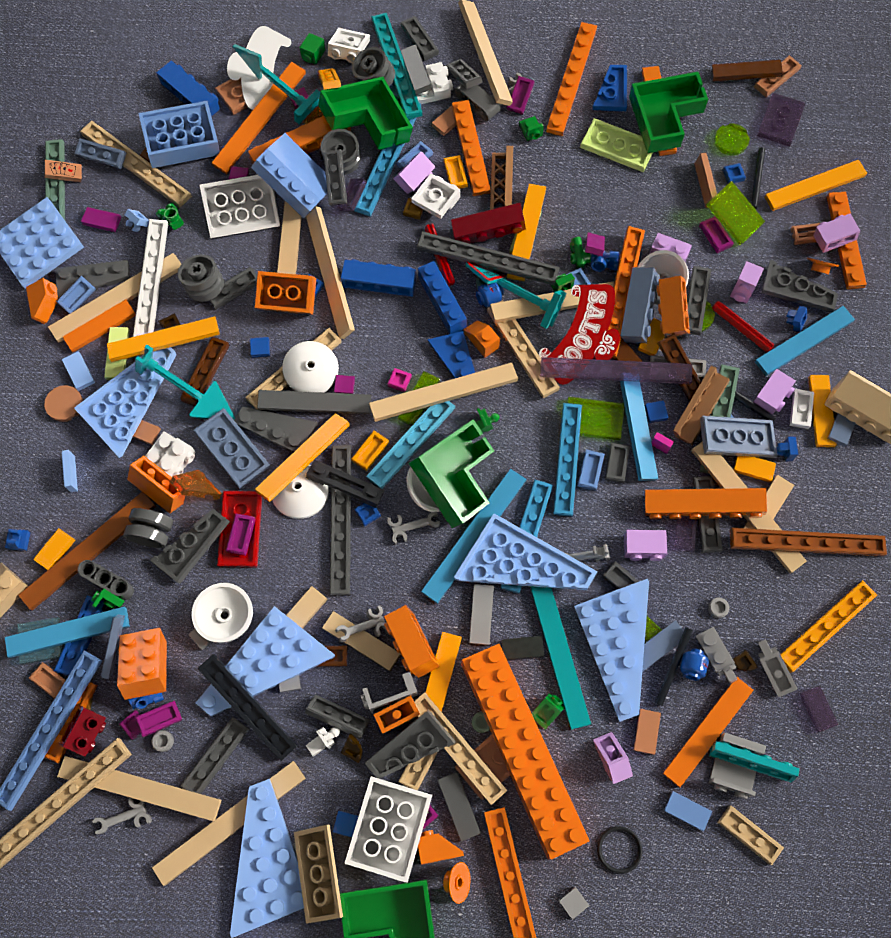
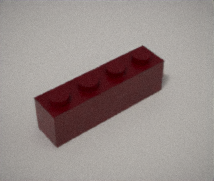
[451,203,526,244]

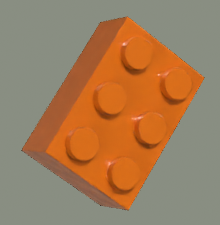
[255,271,316,315]
[384,605,440,678]
[117,628,167,700]

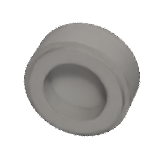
[708,598,729,619]
[151,730,174,752]

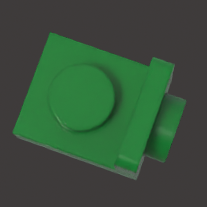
[519,116,544,141]
[551,273,575,292]
[90,588,124,609]
[532,694,564,730]

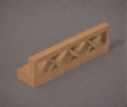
[490,146,513,210]
[673,366,730,445]

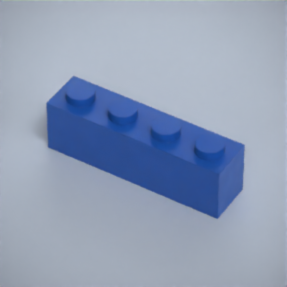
[156,60,220,117]
[341,259,416,297]
[418,261,467,334]

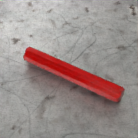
[425,223,455,286]
[712,301,774,353]

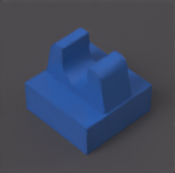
[786,306,807,332]
[776,437,798,461]
[5,529,31,551]

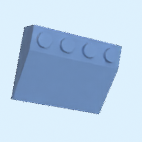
[139,101,220,168]
[251,133,328,218]

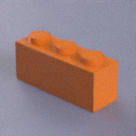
[657,276,690,337]
[127,456,187,513]

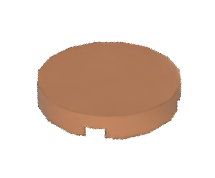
[44,385,83,422]

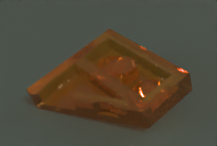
[169,469,222,500]

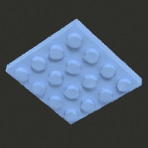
[0,197,84,289]

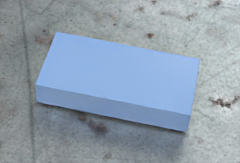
[62,351,95,391]
[61,450,78,492]

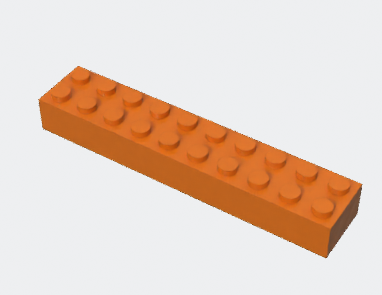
[461,644,590,860]

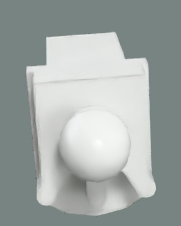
[306,727,340,756]

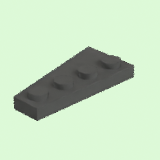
[761,259,838,313]
[56,260,130,299]
[234,406,318,453]
[150,509,230,584]
[365,709,456,779]

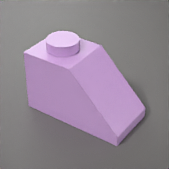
[593,732,633,784]

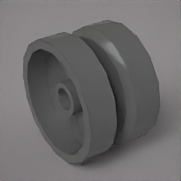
[352,47,395,86]
[321,129,361,175]
[178,254,224,302]
[123,508,174,549]

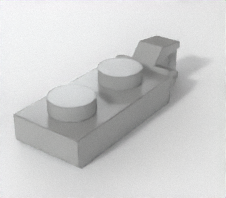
[696,627,737,684]
[758,639,798,698]

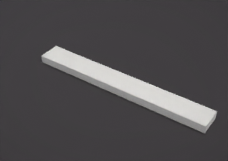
[133,219,168,356]

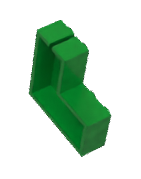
[629,72,708,153]
[318,77,413,150]
[409,419,494,528]
[340,880,435,938]

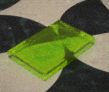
[706,181,765,245]
[567,397,624,441]

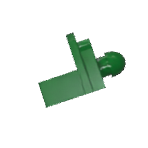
[476,408,500,433]

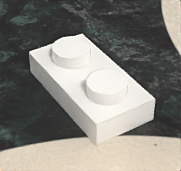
[789,389,814,429]

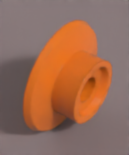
[807,257,840,274]
[443,862,470,904]

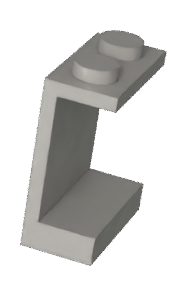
[360,672,418,712]
[709,733,766,799]

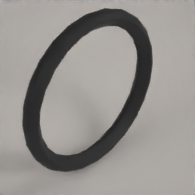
[597,826,642,874]

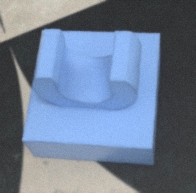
[125,209,149,232]

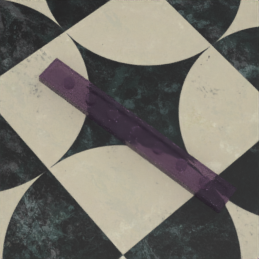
[540,357,692,384]

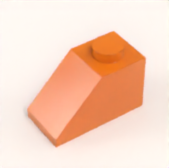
[26,278,58,324]
[463,320,500,358]
[373,695,420,734]
[418,830,464,865]

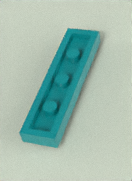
[709,741,800,783]

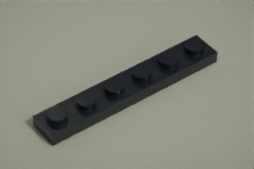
[197,654,297,761]

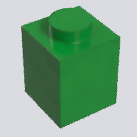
[299,33,326,65]

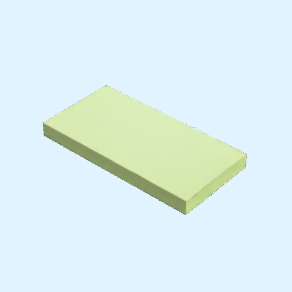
[580,118,653,172]

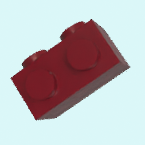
[59,705,106,757]

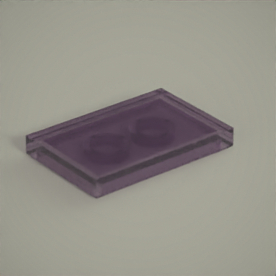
[757,93,806,147]

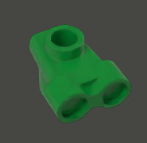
[156,203,184,230]
[569,237,591,268]

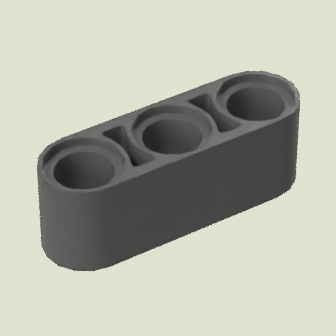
[454,84,501,121]
[78,560,134,600]

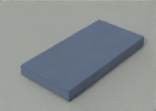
[193,408,271,490]
[700,416,778,458]

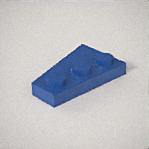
[592,65,627,111]
[428,331,475,379]

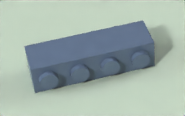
[620,267,660,343]

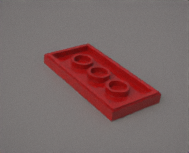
[217,491,262,568]

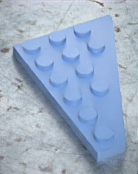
[74,347,177,458]
[454,514,597,590]
[574,579,649,722]
[196,606,335,716]
[230,779,304,938]

